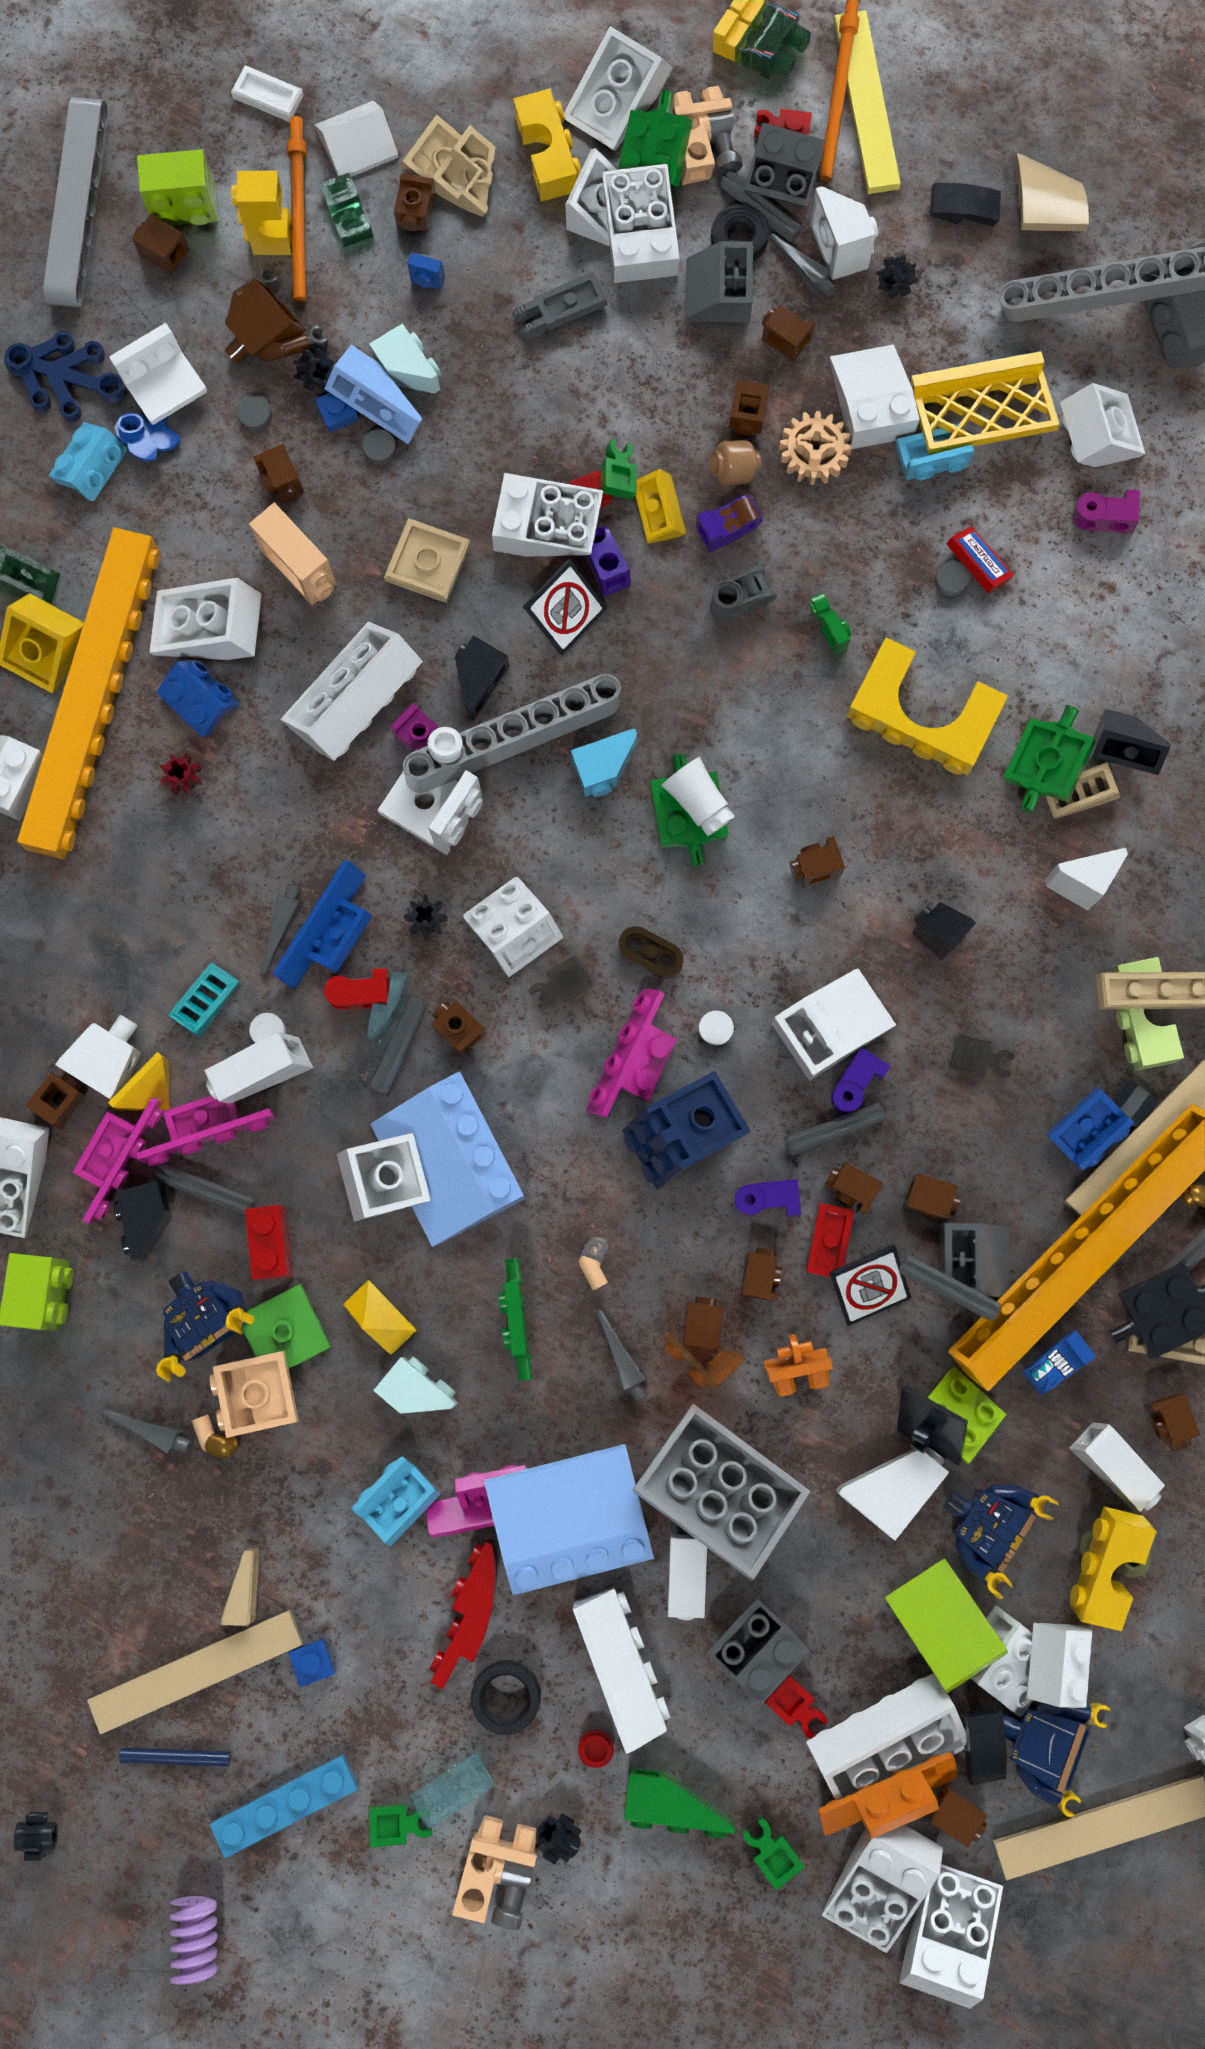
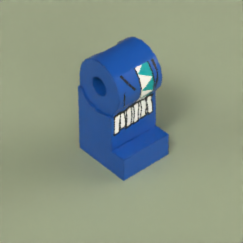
[1022,1331,1096,1395]

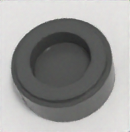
[237,396,272,432]
[362,429,396,465]
[935,561,970,596]

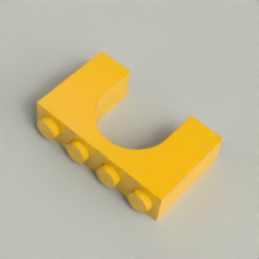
[847,637,1008,776]

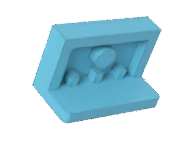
[48,422,127,501]
[895,423,974,481]
[351,1457,441,1547]

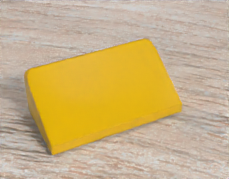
[635,469,686,544]

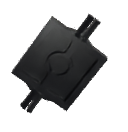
[1109,1263,1205,1359]

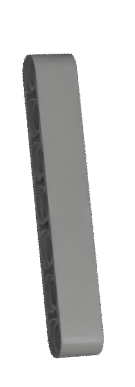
[43,97,108,308]
[999,247,1205,322]
[403,674,621,793]

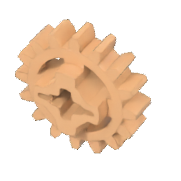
[779,411,852,485]

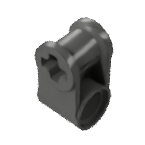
[710,565,777,621]

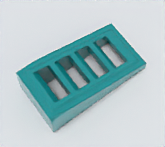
[168,962,240,1038]

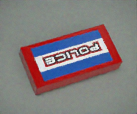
[946,526,1014,594]

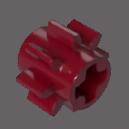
[160,753,202,796]

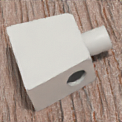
[55,1015,141,1099]

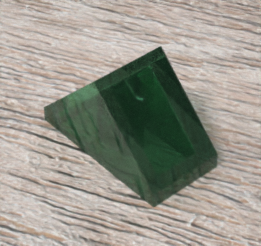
[0,545,60,604]

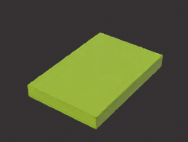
[885,1558,1008,1693]

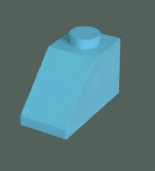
[571,728,637,797]

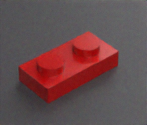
[806,1203,854,1278]

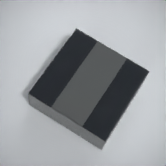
[1112,1079,1158,1128]

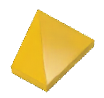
[108,1052,170,1112]
[343,1280,417,1355]

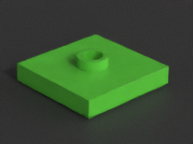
[242,1284,332,1369]

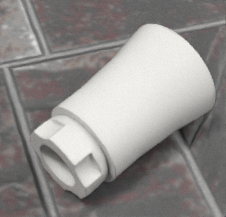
[661,757,735,836]

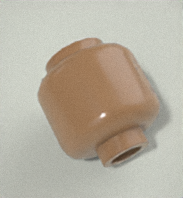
[710,440,761,486]

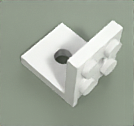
[378,768,483,855]

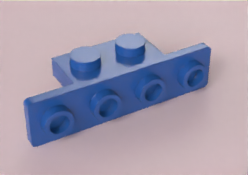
[273,860,372,989]

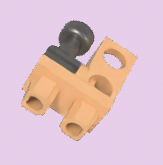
[672,86,743,185]
[452,1815,538,1930]

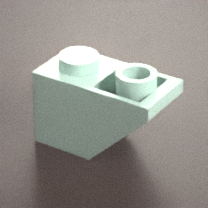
[369,324,441,393]
[373,1356,458,1414]

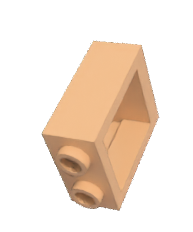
[249,502,337,605]

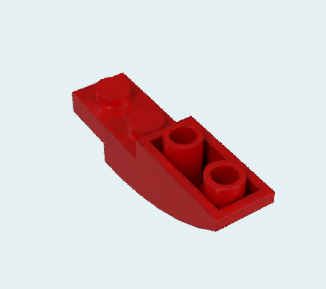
[429,1539,497,1689]

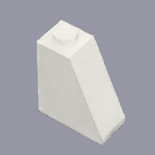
[204,1032,313,1104]
[1069,1423,1165,1512]
[835,1447,949,1540]
[668,1519,707,1620]

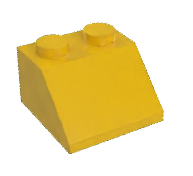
[0,594,84,694]

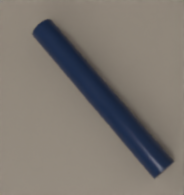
[119,1748,231,1767]

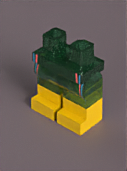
[713,0,811,80]

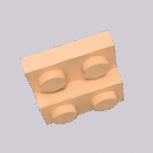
[210,1351,299,1438]

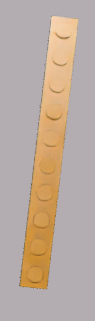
[17,527,161,860]
[948,1104,1205,1391]

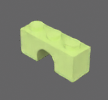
[1110,957,1184,1071]

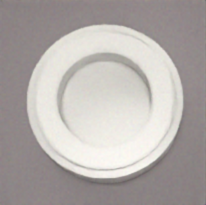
[428,727,463,763]
[699,1011,734,1047]
[249,1013,286,1043]

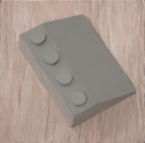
[632,1404,811,1581]

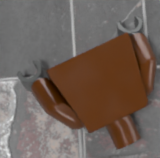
[225,268,328,364]

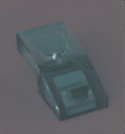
[367,972,410,1043]
[409,1752,495,1829]

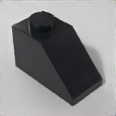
[455,635,510,721]
[1092,709,1171,775]
[912,902,976,961]

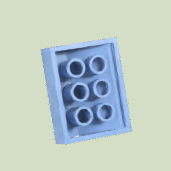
[370,1071,526,1247]
[484,1444,654,1595]

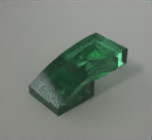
[319,173,374,248]

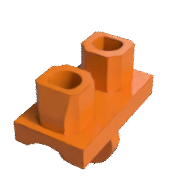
[763,1334,833,1397]

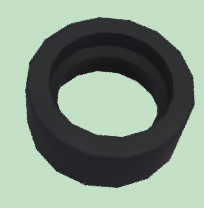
[471,1660,541,1735]

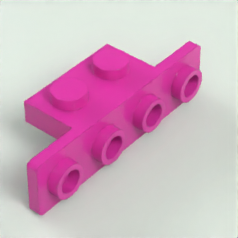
[586,988,677,1118]
[135,1096,276,1166]
[72,1098,164,1224]
[426,1465,526,1538]

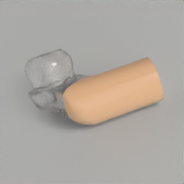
[579,1236,609,1291]

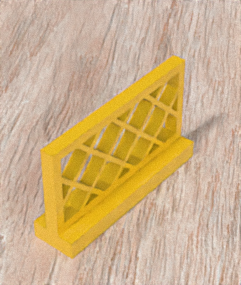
[910,351,1060,455]

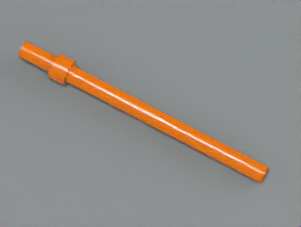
[819,0,860,182]
[287,116,307,303]

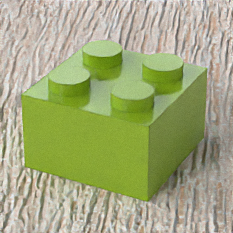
[137,149,218,227]
[0,1253,74,1331]

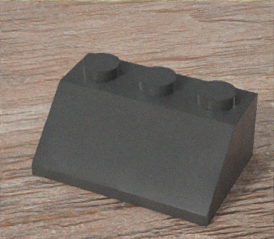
[1142,242,1205,368]

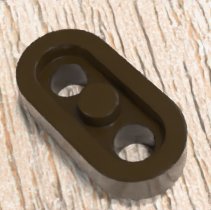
[619,926,683,979]

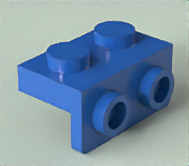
[156,660,239,737]
[1046,1086,1134,1171]

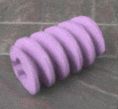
[169,1896,218,1985]

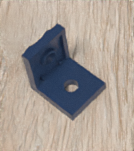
[622,1071,751,1190]

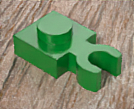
[601,439,637,500]
[809,593,852,656]
[368,1803,433,1848]
[742,1816,805,1890]

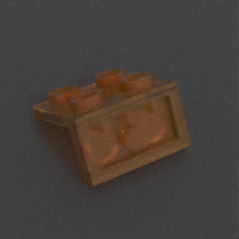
[663,1331,746,1390]

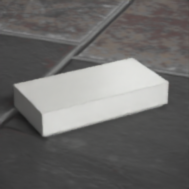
[231,65,304,122]

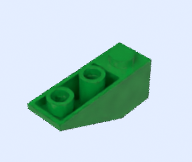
[624,1767,735,1838]

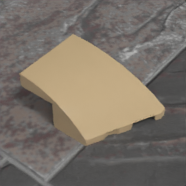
[399,114,496,217]
[1015,153,1089,231]

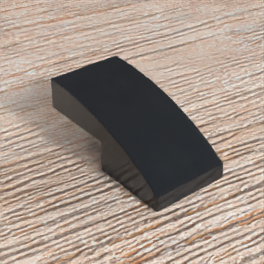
[930,183,1001,227]
[963,1708,1007,1785]

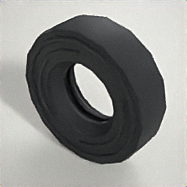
[711,204,769,261]

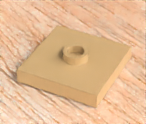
[384,518,471,603]

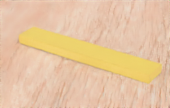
[834,10,901,194]

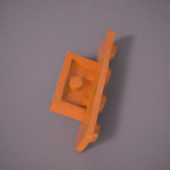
[818,1752,958,1839]

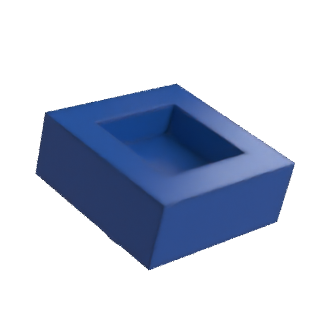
[407,252,445,290]
[315,393,359,433]
[288,1638,336,1688]

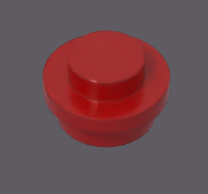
[578,1729,614,1768]

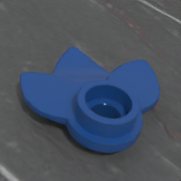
[115,411,181,462]

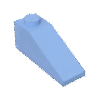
[324,345,422,444]

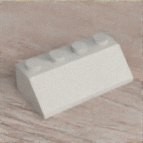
[280,622,423,761]
[573,1585,671,1754]
[806,1673,967,1799]

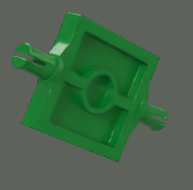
[618,89,693,188]
[1003,705,1096,813]
[649,753,728,868]
[498,1258,533,1381]

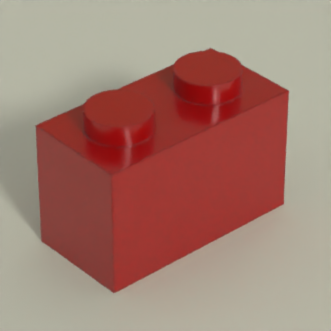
[245,1205,293,1281]

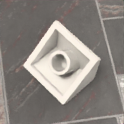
[315,101,399,182]
[565,148,617,246]
[1044,848,1128,911]

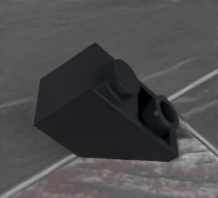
[113,1181,172,1262]

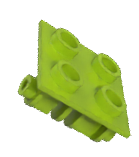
[927,1365,1007,1464]

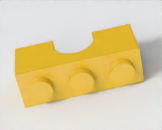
[513,89,581,202]
[231,171,292,255]
[1070,1507,1157,1631]

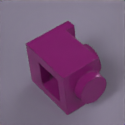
[390,703,440,753]

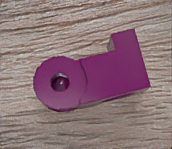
[1072,489,1140,534]

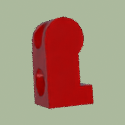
[324,968,391,1010]

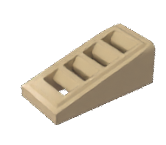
[1045,762,1120,819]
[221,1548,260,1626]

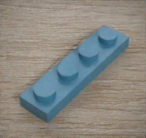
[210,1753,359,1858]

